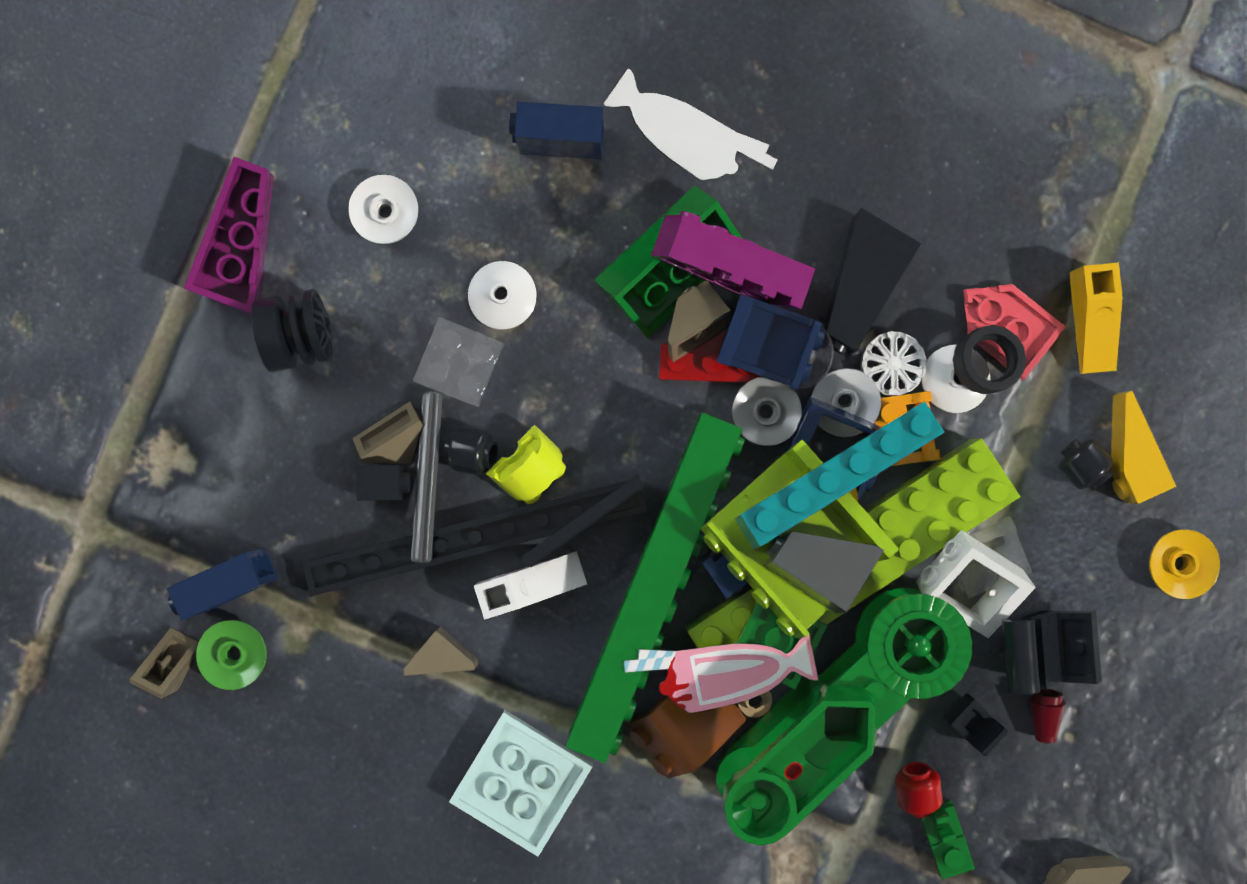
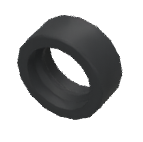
[952,325,1026,394]

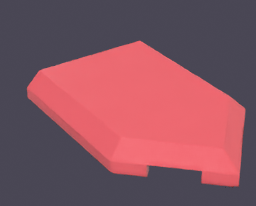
[963,284,1066,381]

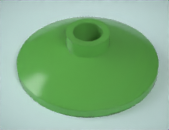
[196,620,267,690]

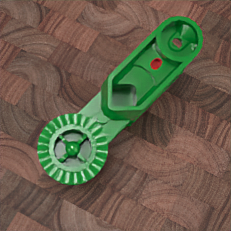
[714,588,972,846]

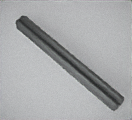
[411,391,443,563]

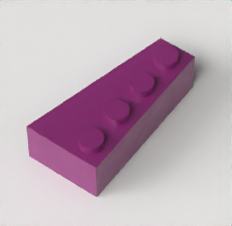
[184,156,274,314]
[651,211,815,309]

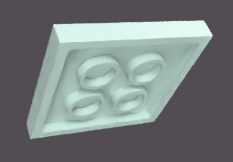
[449,710,593,856]

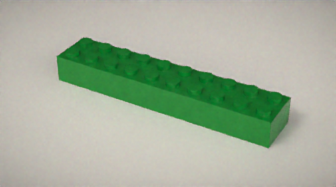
[565,412,745,764]

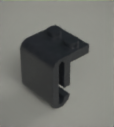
[1002,610,1102,694]

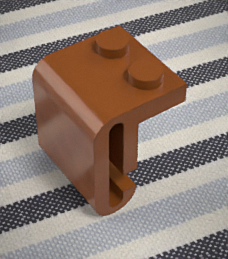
[625,695,746,779]

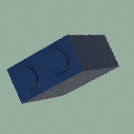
[509,101,604,160]

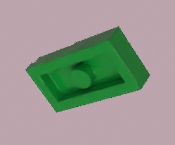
[920,799,975,880]

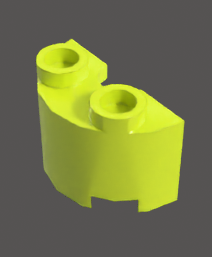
[486,425,566,504]

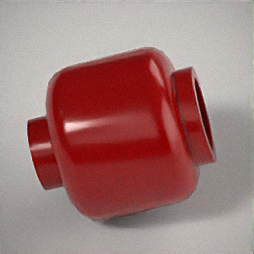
[895,762,943,818]

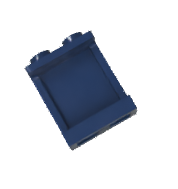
[716,293,825,390]

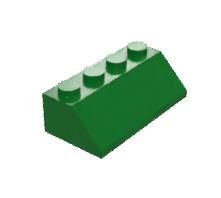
[594,185,742,339]

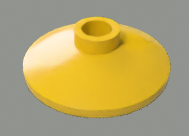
[1149,529,1220,599]

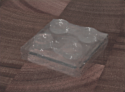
[413,317,504,407]

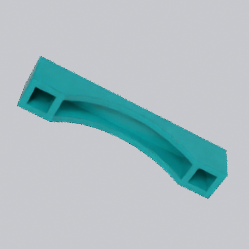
[734,401,944,549]

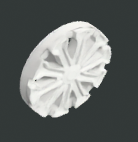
[860,331,927,396]

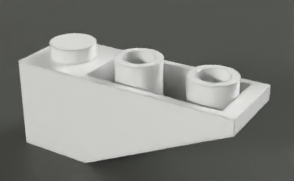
[474,551,587,620]

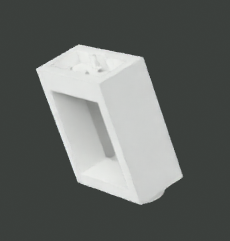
[916,530,1035,638]

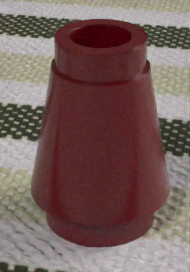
[1030,689,1066,743]

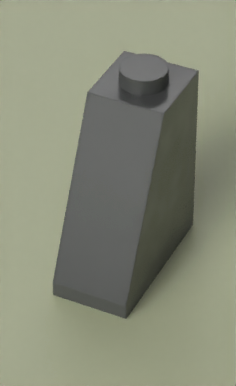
[764,532,884,614]

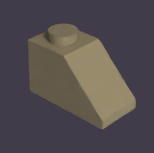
[668,281,730,362]
[1043,855,1131,884]

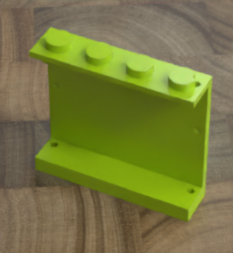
[700,440,899,638]

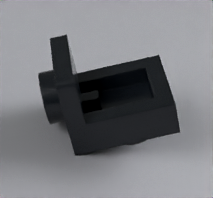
[944,693,1008,756]

